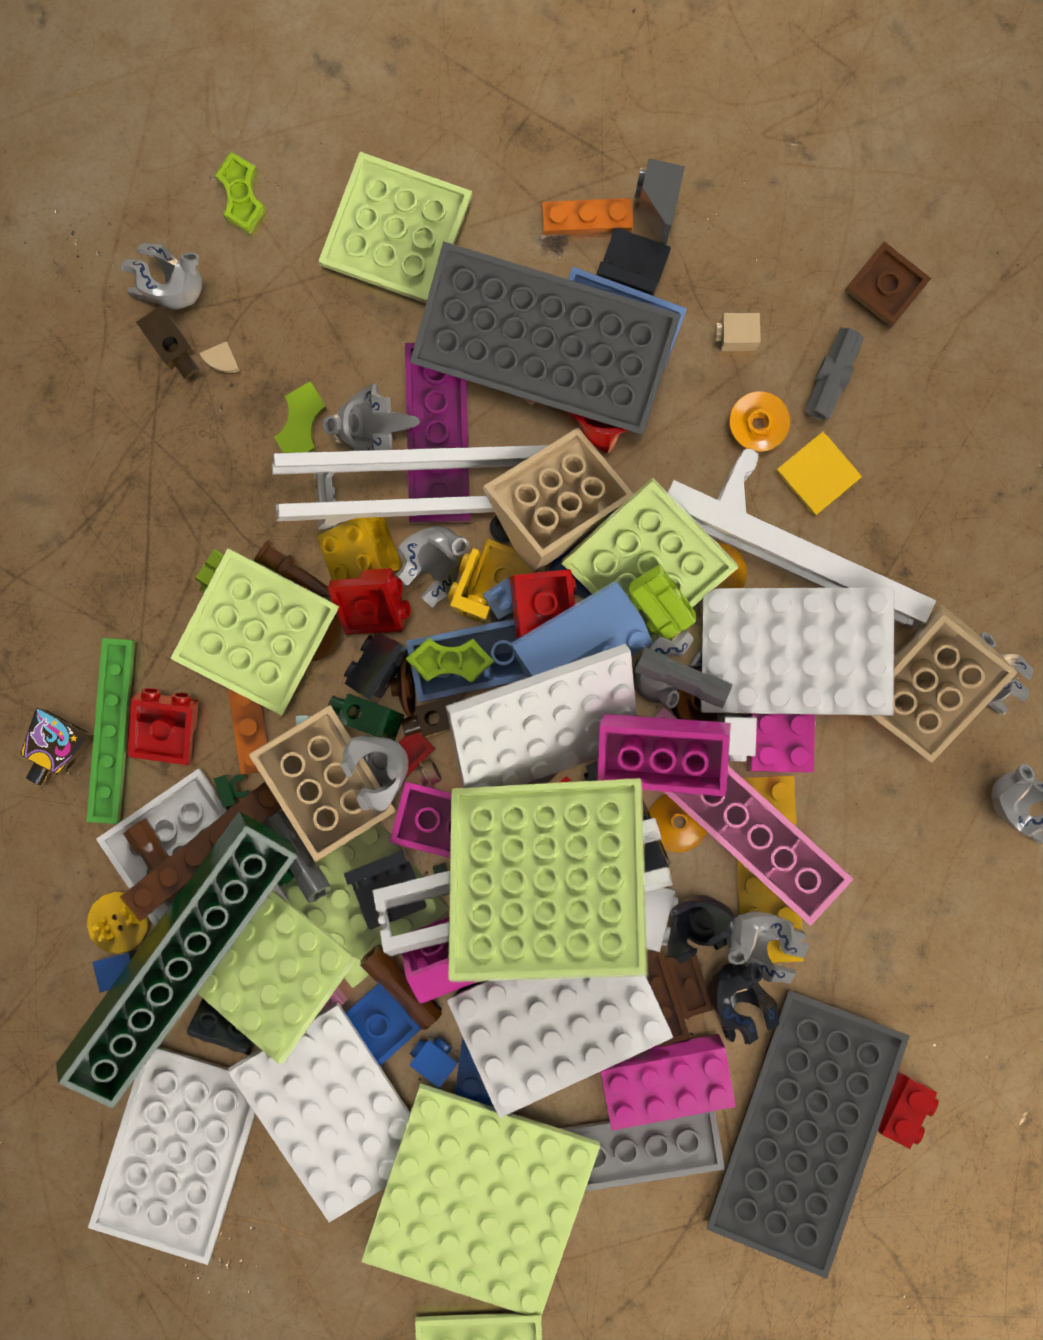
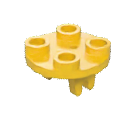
[87,891,150,954]

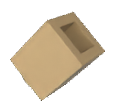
[715,313,761,351]

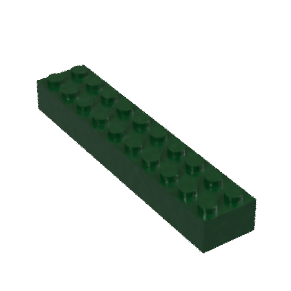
[56,811,298,1109]

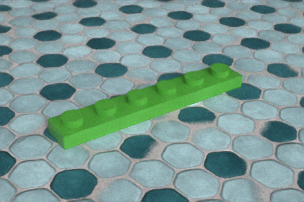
[86,638,135,824]

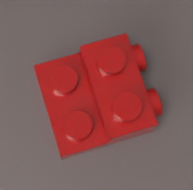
[328,568,411,635]
[509,569,576,638]
[128,688,199,765]
[878,1071,939,1149]

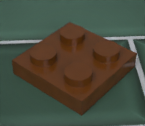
[845,241,931,328]

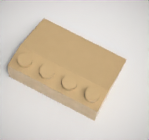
[483,428,634,573]
[871,604,1018,763]
[249,705,396,862]

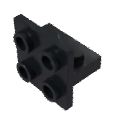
[187,998,254,1055]

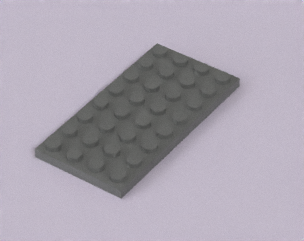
[410,241,681,435]
[706,990,910,1279]

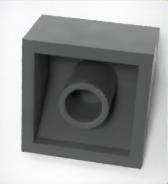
[634,158,685,245]

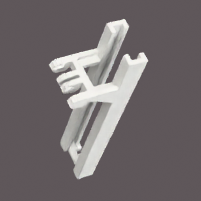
[271,445,549,530]
[667,448,936,629]
[373,818,673,956]

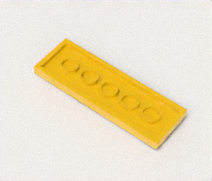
[735,776,804,964]

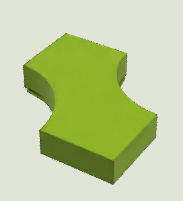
[214,151,266,234]
[274,381,327,453]
[406,637,494,683]

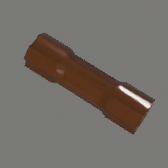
[123,818,184,905]
[360,944,442,1030]

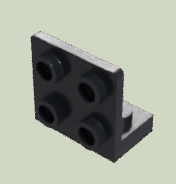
[596,228,671,296]
[344,849,427,930]

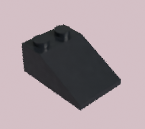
[344,632,409,704]

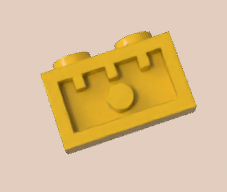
[317,517,402,580]
[447,548,491,625]

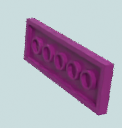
[405,343,470,524]

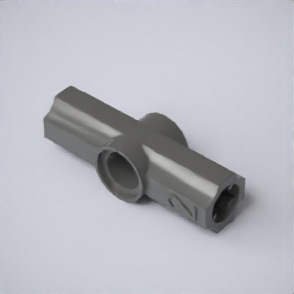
[804,327,864,421]

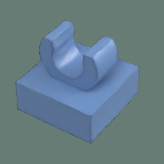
[483,577,513,621]

